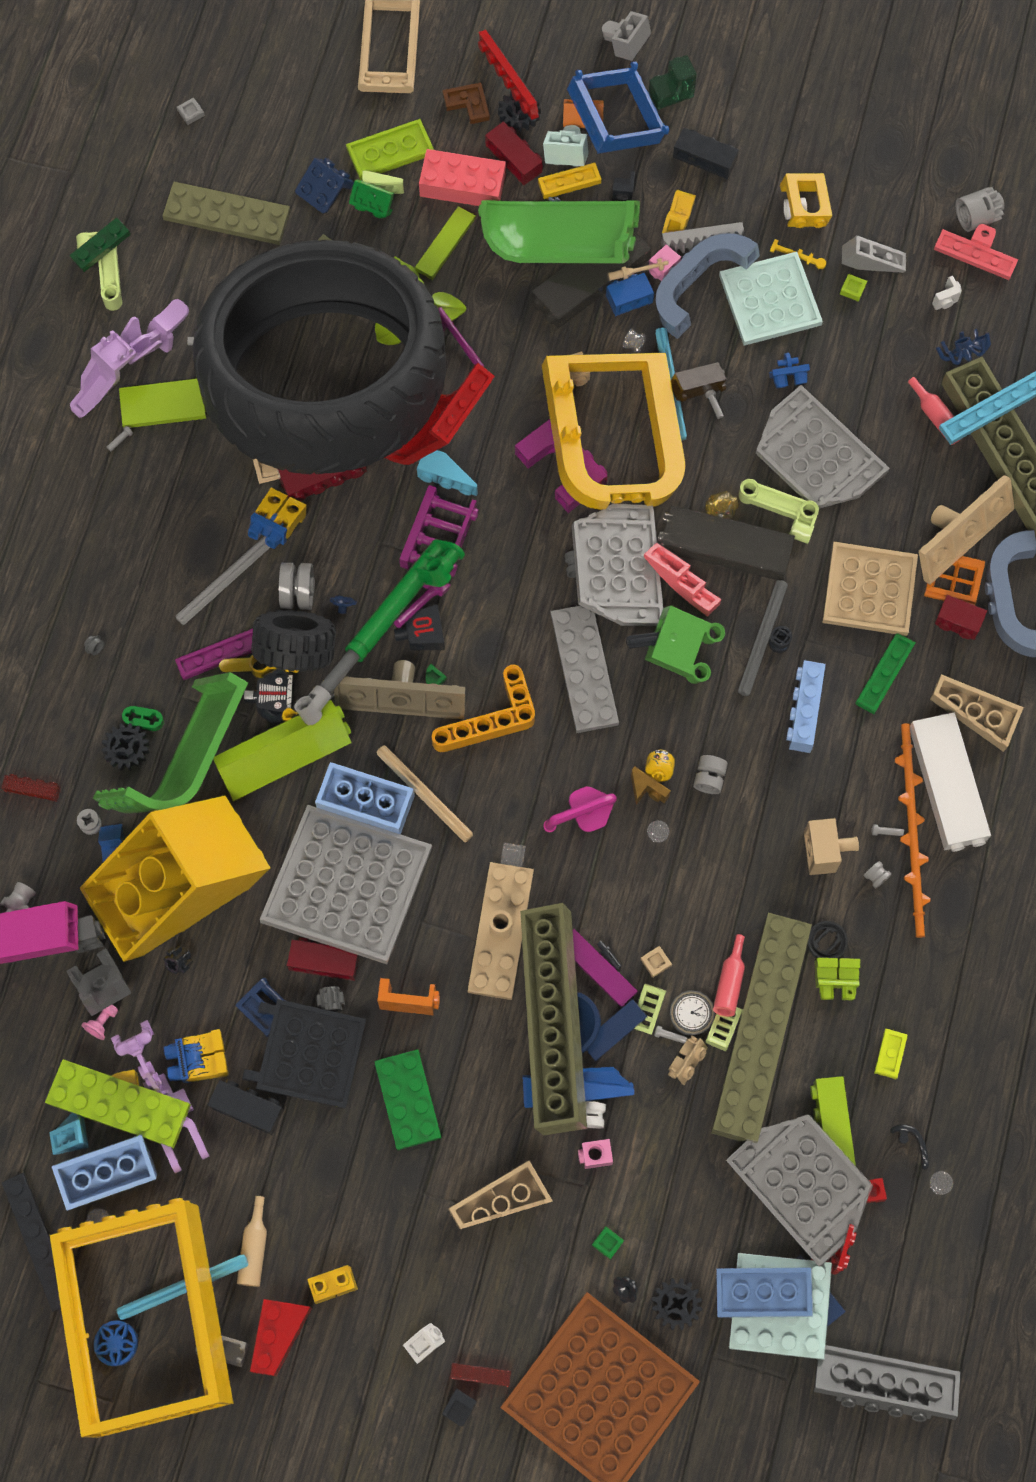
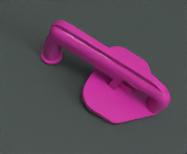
[543,787,617,832]

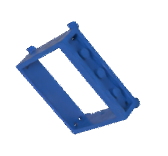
[567,62,669,154]

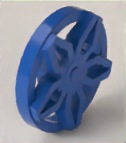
[94,1321,138,1366]

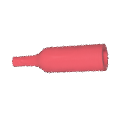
[908,377,961,445]
[713,934,745,1017]

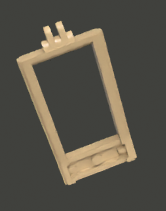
[358,0,420,93]

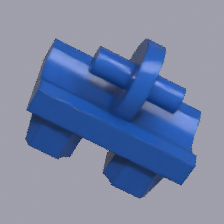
[769,353,810,388]

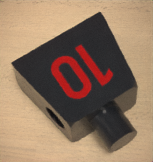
[394,605,445,651]

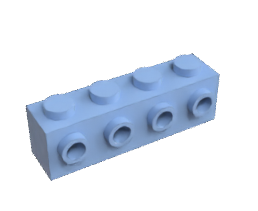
[786,660,825,753]

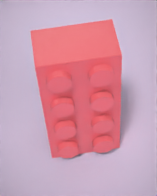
[419,149,506,206]

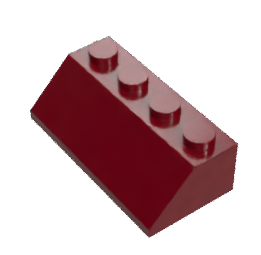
[277,466,367,502]

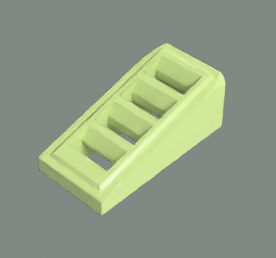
[362,171,404,194]
[635,984,666,1035]
[705,1007,743,1051]

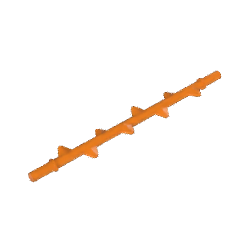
[895,723,930,938]

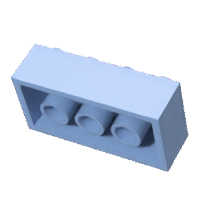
[315,762,414,835]

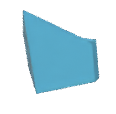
[49,1113,89,1155]

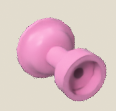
[82,1005,118,1040]

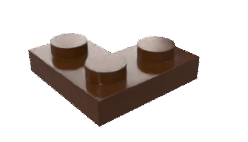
[442,83,490,124]

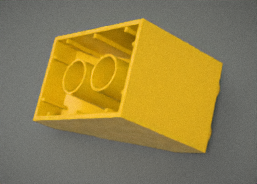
[80,796,270,962]

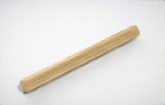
[377,745,473,842]

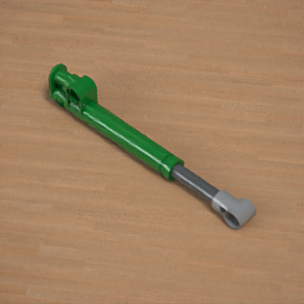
[294,539,465,725]

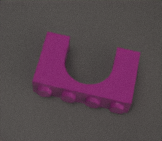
[515,419,608,513]

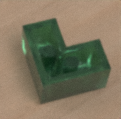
[648,55,697,110]

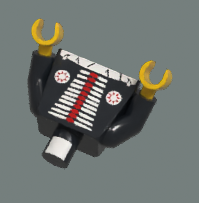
[244,669,299,725]

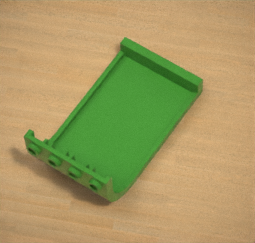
[93,672,248,813]

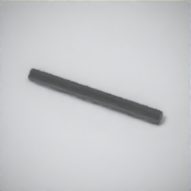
[738,580,788,696]

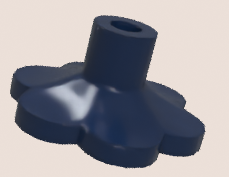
[330,596,357,614]

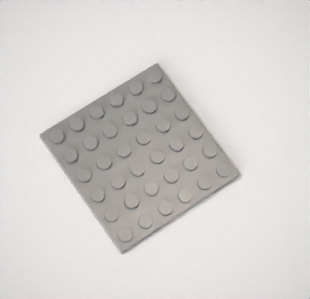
[260,805,432,964]

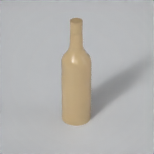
[237,1196,267,1287]

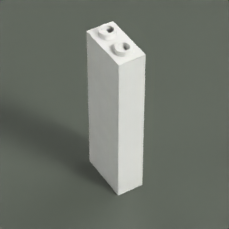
[910,712,991,852]

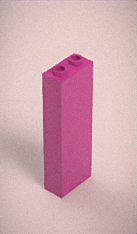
[0,901,79,964]

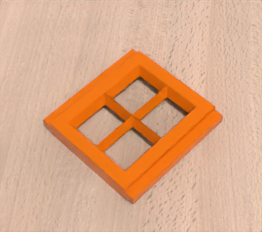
[924,556,985,605]

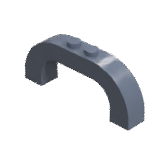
[656,233,760,339]
[985,530,1036,657]

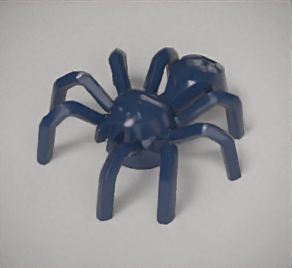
[936,329,991,365]

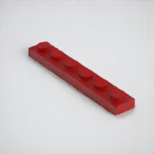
[478,29,539,120]

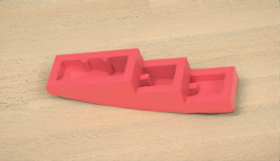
[644,543,721,617]

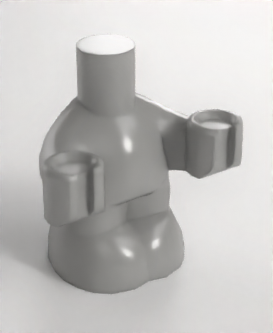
[0,882,36,913]

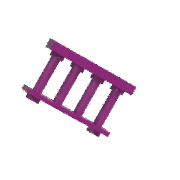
[400,485,479,577]

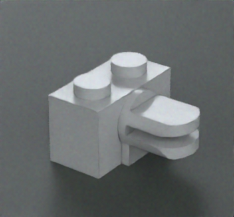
[602,11,651,61]

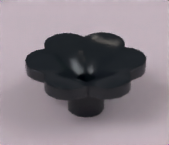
[613,1276,637,1303]

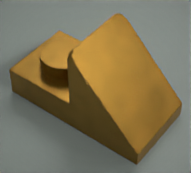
[631,766,671,804]

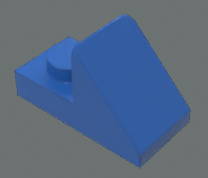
[98,824,124,862]

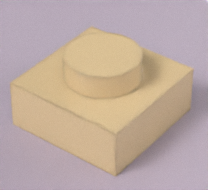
[640,946,672,978]

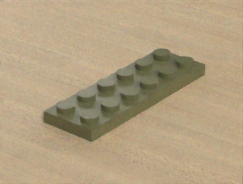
[163,182,290,245]

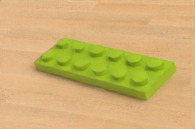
[45,1060,191,1148]

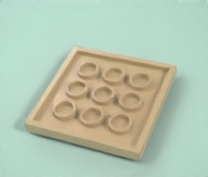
[822,542,918,636]

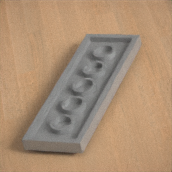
[551,606,619,733]

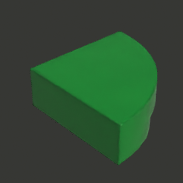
[426,664,447,685]

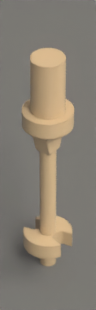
[608,258,669,281]

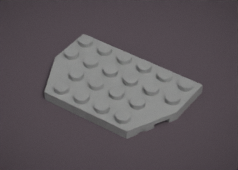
[756,385,890,509]
[572,504,663,626]
[726,1115,873,1266]

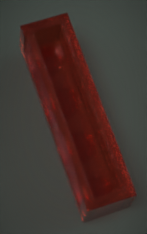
[1,774,60,802]
[450,1363,511,1387]

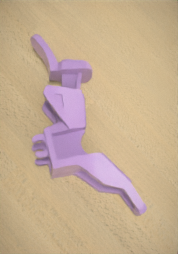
[70,299,189,418]

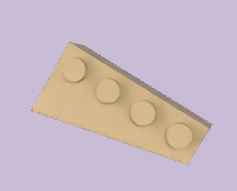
[930,674,1024,752]
[448,1161,552,1229]

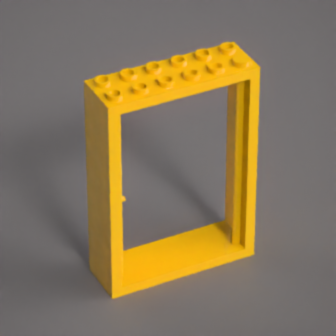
[50,1198,233,1438]

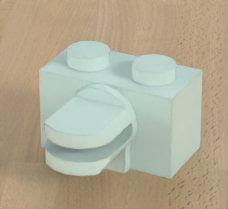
[543,125,588,166]

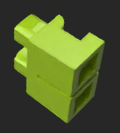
[815,958,860,1000]

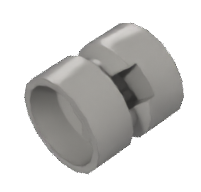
[693,755,728,794]

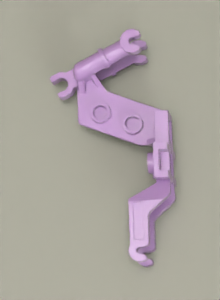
[111,1020,209,1173]

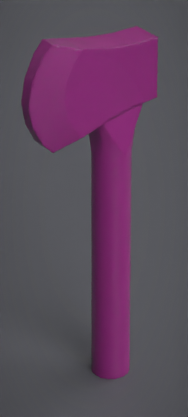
[394,583,451,628]

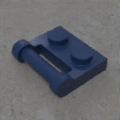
[235,978,285,1037]

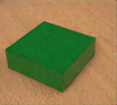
[592,1226,624,1260]

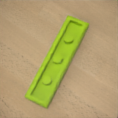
[415,206,475,280]

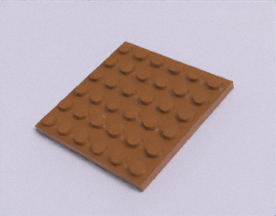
[500,1292,700,1482]

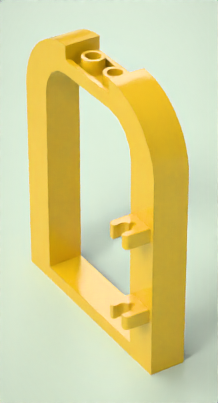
[542,353,685,510]

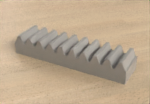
[661,222,744,253]

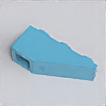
[417,450,478,496]

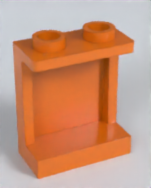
[377,978,440,1015]

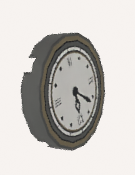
[669,990,715,1036]

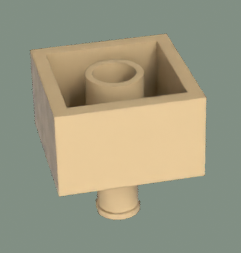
[804,818,859,875]

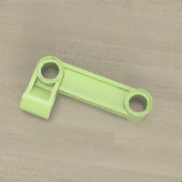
[76,232,122,311]
[738,479,819,544]

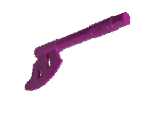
[438,307,484,367]

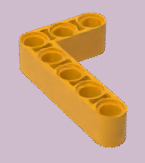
[432,665,535,752]

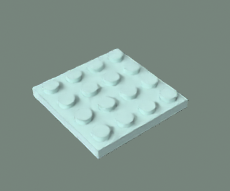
[719,252,823,345]
[729,1253,832,1360]

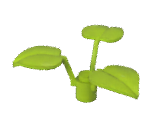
[375,256,466,345]

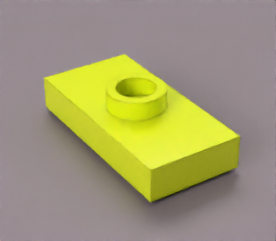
[874,1029,908,1079]

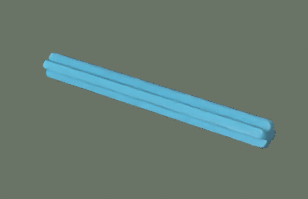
[655,327,687,441]
[117,1255,248,1320]

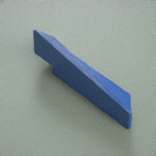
[523,1067,634,1108]

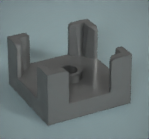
[66,948,131,1016]

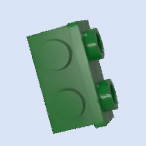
[349,179,394,218]

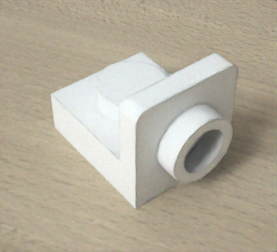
[403,1323,445,1364]

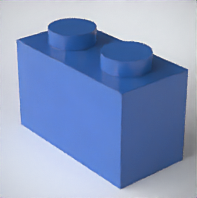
[606,273,654,316]

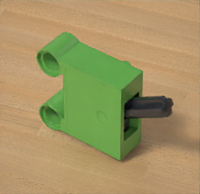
[626,605,725,684]

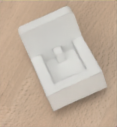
[932,276,962,310]

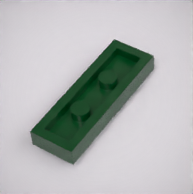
[70,217,131,272]

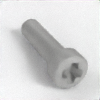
[705,390,724,419]
[107,426,133,452]
[872,824,904,836]
[654,1026,687,1044]

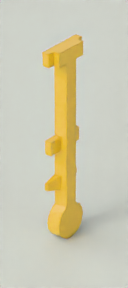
[770,239,826,269]

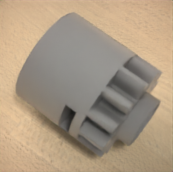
[955,187,1004,232]

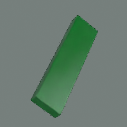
[855,633,916,714]

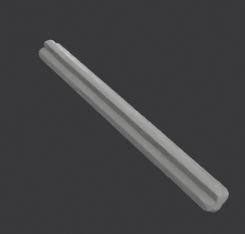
[176,536,270,625]

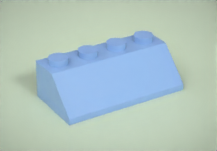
[52,1135,157,1210]

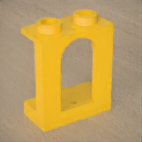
[780,173,832,228]

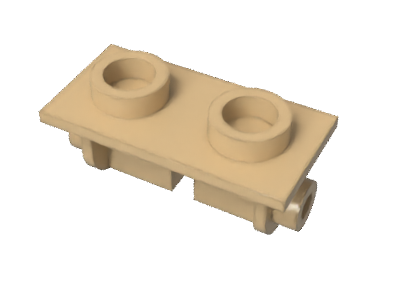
[668,1036,708,1085]

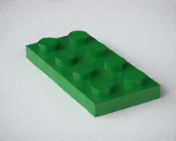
[374,1049,441,1151]

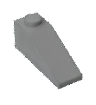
[842,235,906,273]

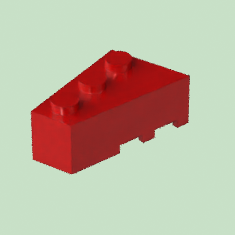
[250,1299,312,1377]

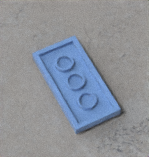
[717,1268,813,1318]

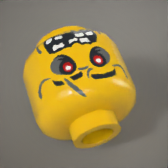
[645,750,675,782]

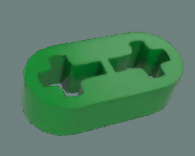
[122,706,164,731]

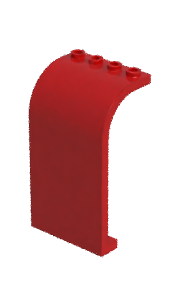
[384,363,495,465]

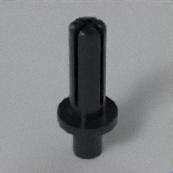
[597,940,622,970]

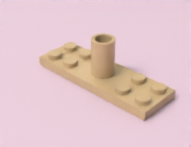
[919,475,1015,584]
[468,862,534,1000]

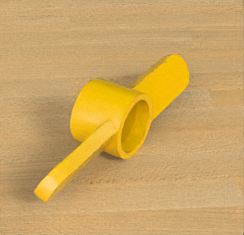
[219,655,276,678]

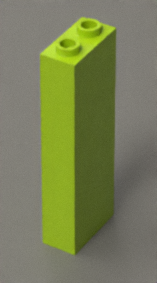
[213,700,351,801]

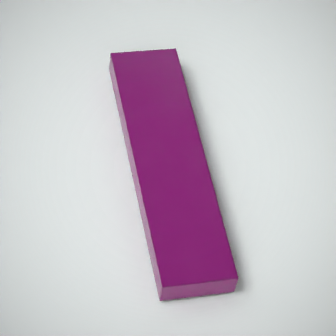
[175,629,253,681]
[573,929,638,1008]

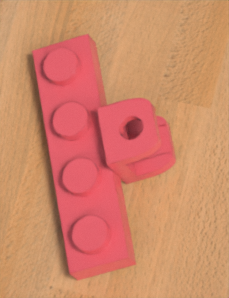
[934,224,1018,280]

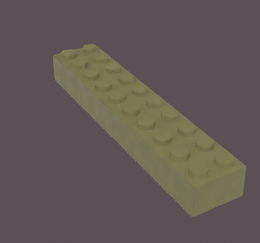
[942,357,1036,538]
[520,903,587,1135]
[711,913,812,1143]

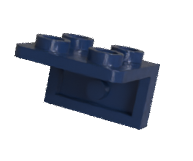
[295,158,354,213]

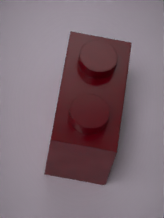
[935,595,987,640]

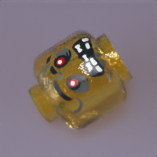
[705,491,738,521]

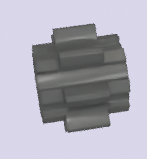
[316,986,345,1012]

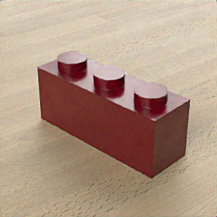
[485,121,543,185]
[287,938,360,981]

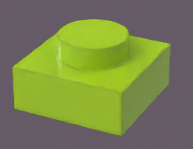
[840,274,867,302]

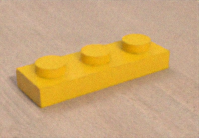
[538,163,601,199]

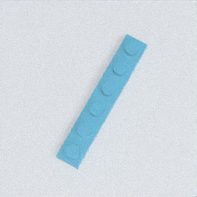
[939,371,1036,445]

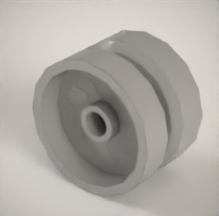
[279,562,315,610]

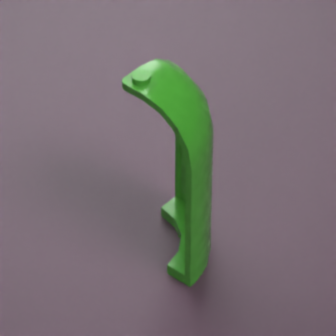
[478,200,640,263]

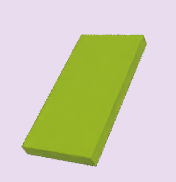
[346,119,434,180]
[119,379,206,428]

